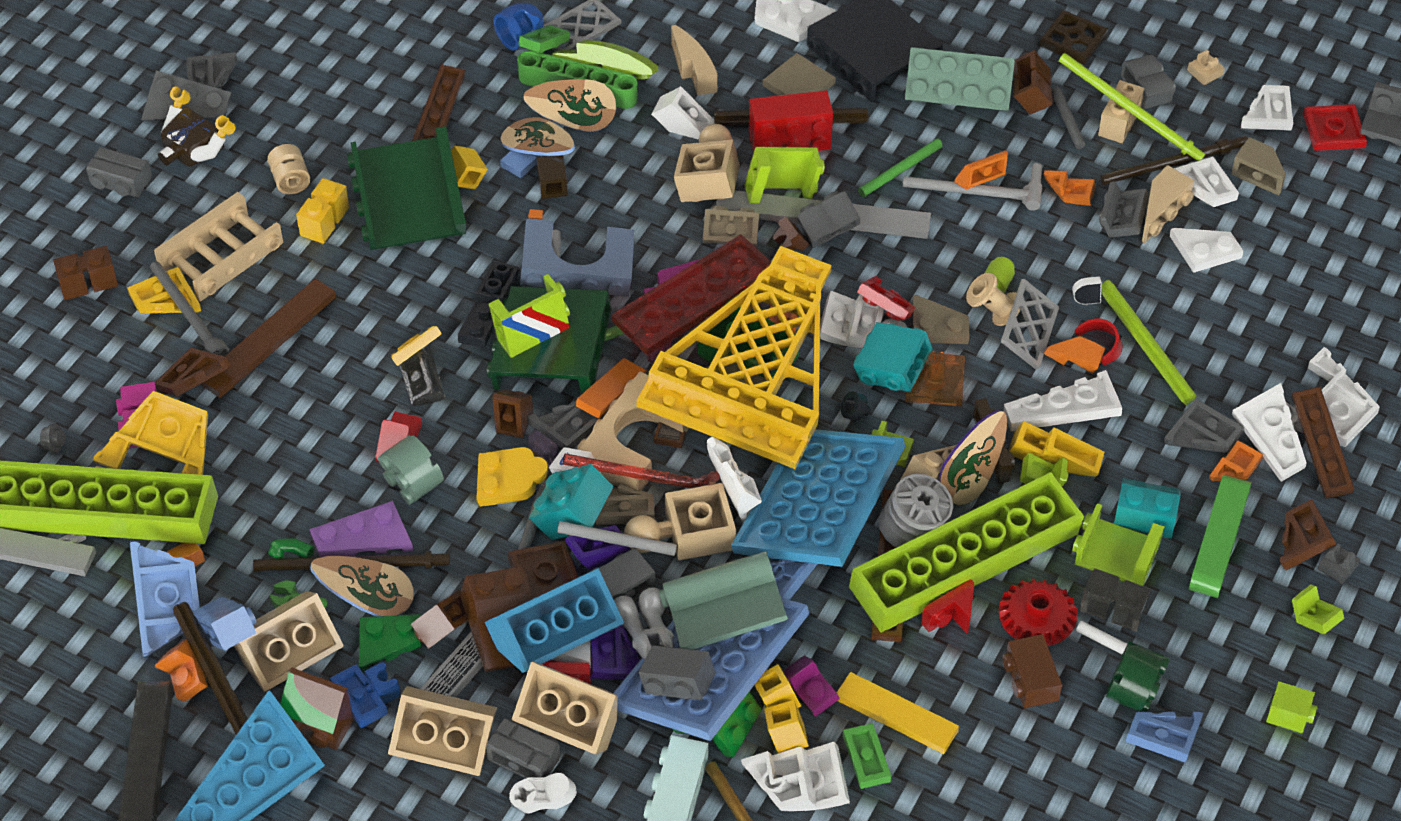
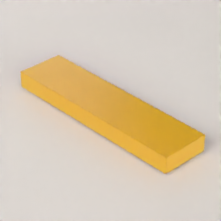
[837,672,959,754]

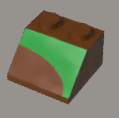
[280,668,354,750]

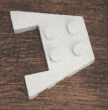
[1286,347,1380,447]

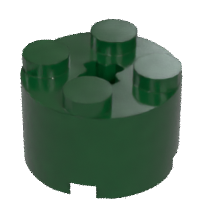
[1106,641,1170,712]

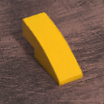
[1008,421,1105,477]

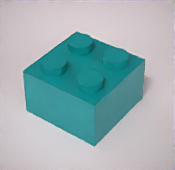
[529,464,614,540]

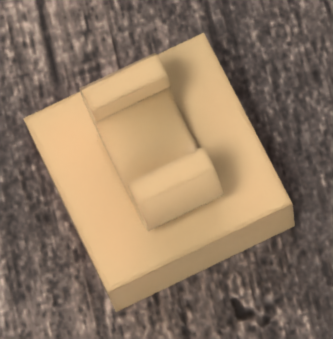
[1187,50,1225,85]

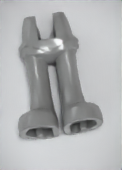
[614,588,674,661]

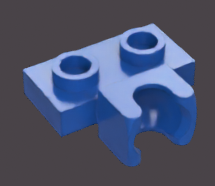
[330,662,400,728]

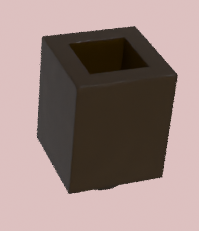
[537,155,568,199]

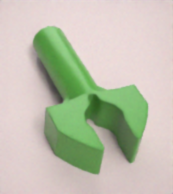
[270,580,327,608]

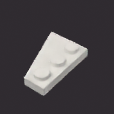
[1232,383,1307,482]

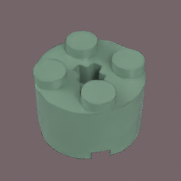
[377,435,444,505]

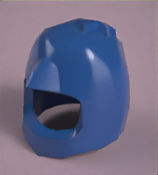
[494,2,544,51]

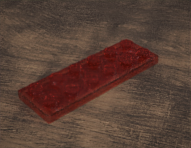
[612,234,771,356]

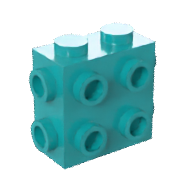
[853,322,933,392]

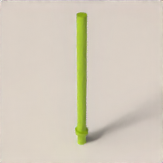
[1059,53,1205,161]

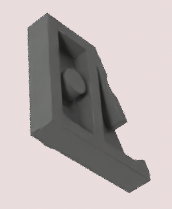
[1164,399,1244,453]

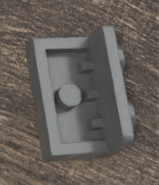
[1099,182,1149,238]

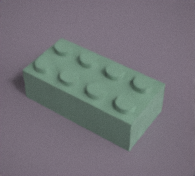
[905,47,1015,111]

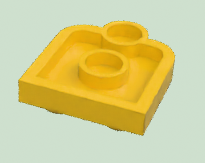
[476,447,549,507]

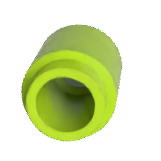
[985,257,1015,293]

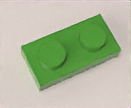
[519,25,570,53]
[843,723,891,789]

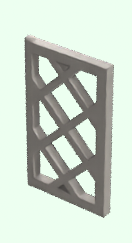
[543,0,621,52]
[1001,279,1059,370]

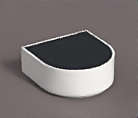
[1072,276,1101,305]

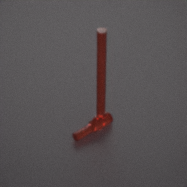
[563,453,720,489]

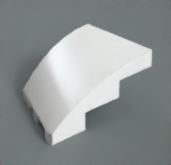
[707,436,762,523]
[741,742,850,811]

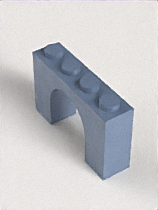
[520,218,634,297]

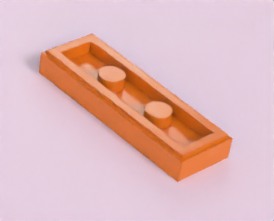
[576,358,647,419]

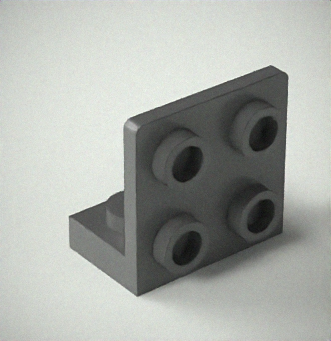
[1360,82,1401,146]

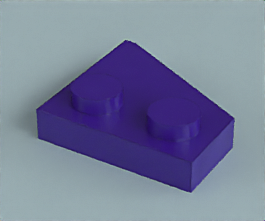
[590,625,640,680]

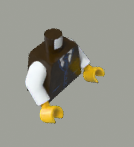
[158,86,235,167]

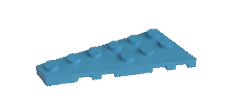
[174,690,325,821]

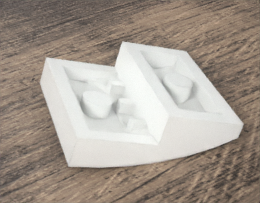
[820,291,884,348]

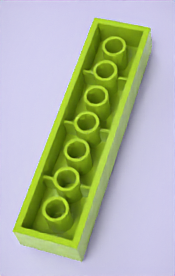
[0,461,218,544]
[849,472,1084,632]

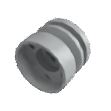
[878,474,953,548]

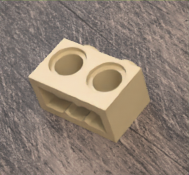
[1098,80,1144,144]

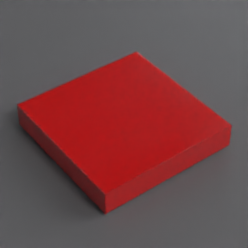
[1303,104,1367,151]

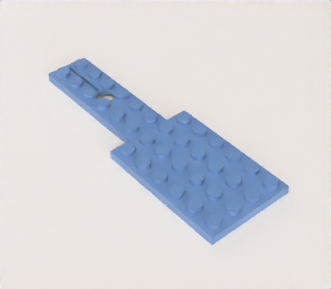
[614,558,817,741]

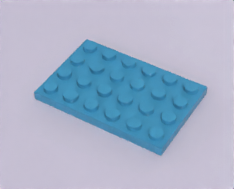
[731,429,905,567]

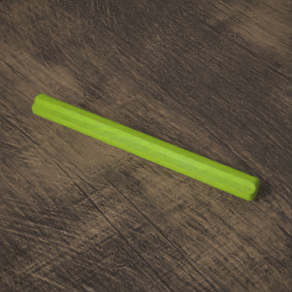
[1101,280,1196,405]

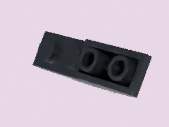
[458,262,519,348]

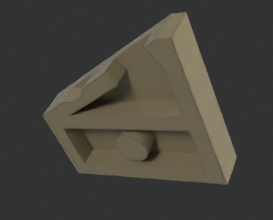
[912,295,969,344]

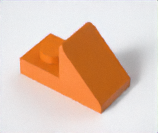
[155,639,207,702]

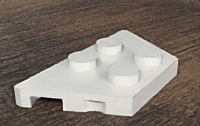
[755,0,837,42]

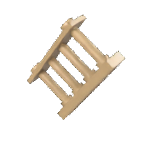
[154,192,283,302]

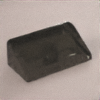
[400,349,445,407]

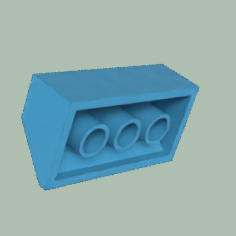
[485,568,624,673]

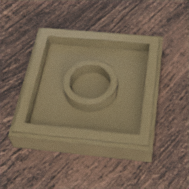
[763,53,835,96]

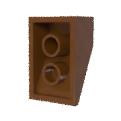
[459,566,533,672]

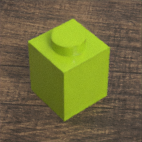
[1266,681,1317,733]

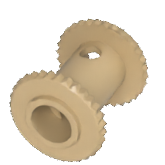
[966,273,1021,326]

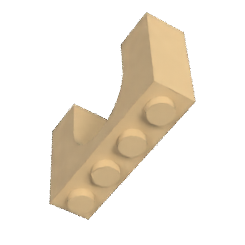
[577,371,689,491]

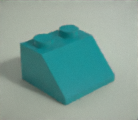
[1114,478,1181,539]

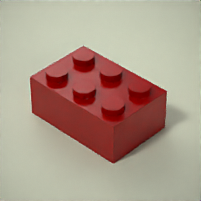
[749,90,833,154]

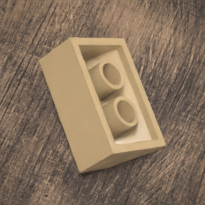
[234,591,344,692]
[512,661,618,755]
[388,686,497,776]

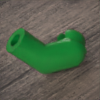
[268,538,315,559]

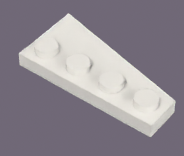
[1004,370,1122,431]

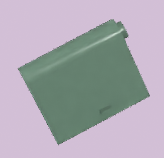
[659,551,788,650]

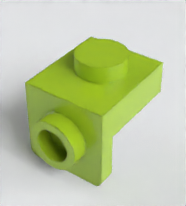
[1020,453,1068,486]
[1292,584,1344,635]

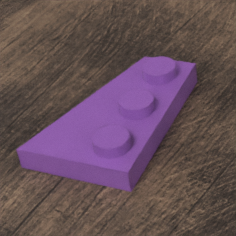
[309,501,413,557]

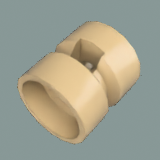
[268,144,310,194]

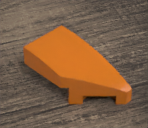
[1044,171,1095,206]
[1043,336,1105,374]
[1209,440,1263,481]

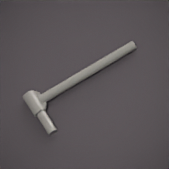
[903,163,1042,210]

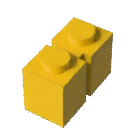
[296,178,349,244]

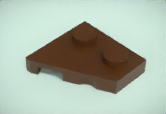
[155,348,231,397]
[1280,499,1336,571]

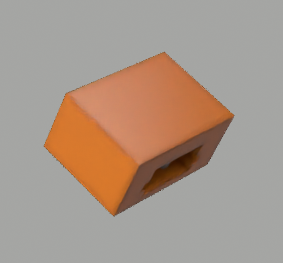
[528,209,543,220]

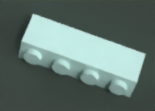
[644,735,708,821]

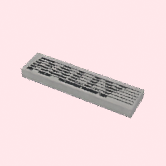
[420,631,483,698]

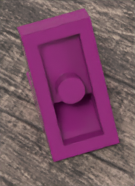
[782,655,840,717]

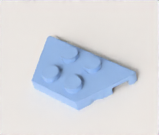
[130,542,200,657]

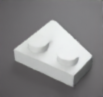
[1174,157,1239,207]
[1170,228,1243,273]

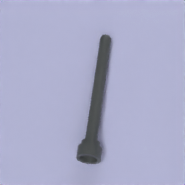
[150,261,229,357]

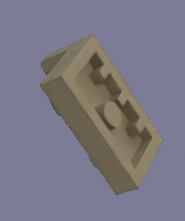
[703,206,760,247]

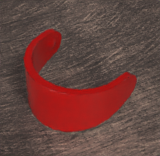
[1075,318,1123,365]

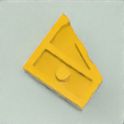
[127,267,201,314]

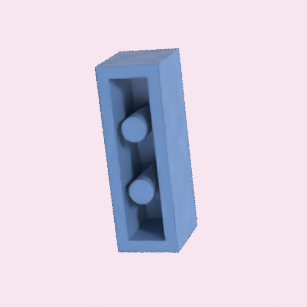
[192,596,257,651]

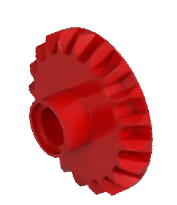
[999,578,1077,646]

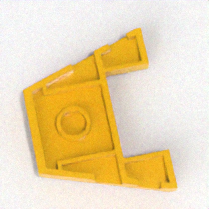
[93,391,208,475]

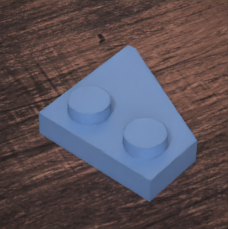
[1126,712,1203,763]

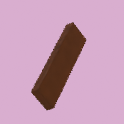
[1292,387,1354,499]

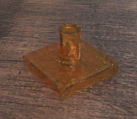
[905,351,965,406]

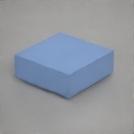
[500,151,537,178]

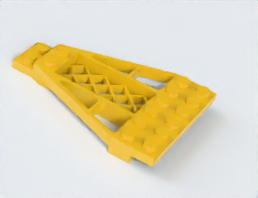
[636,246,832,469]

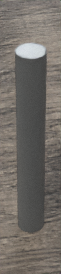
[1052,87,1085,149]

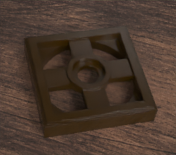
[1039,10,1108,65]

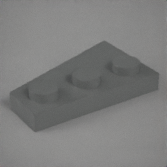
[141,70,232,121]

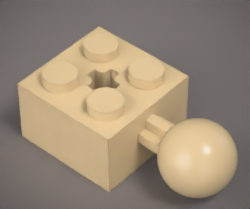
[674,124,740,202]
[624,483,736,561]

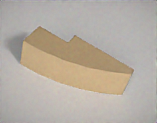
[671,25,717,95]

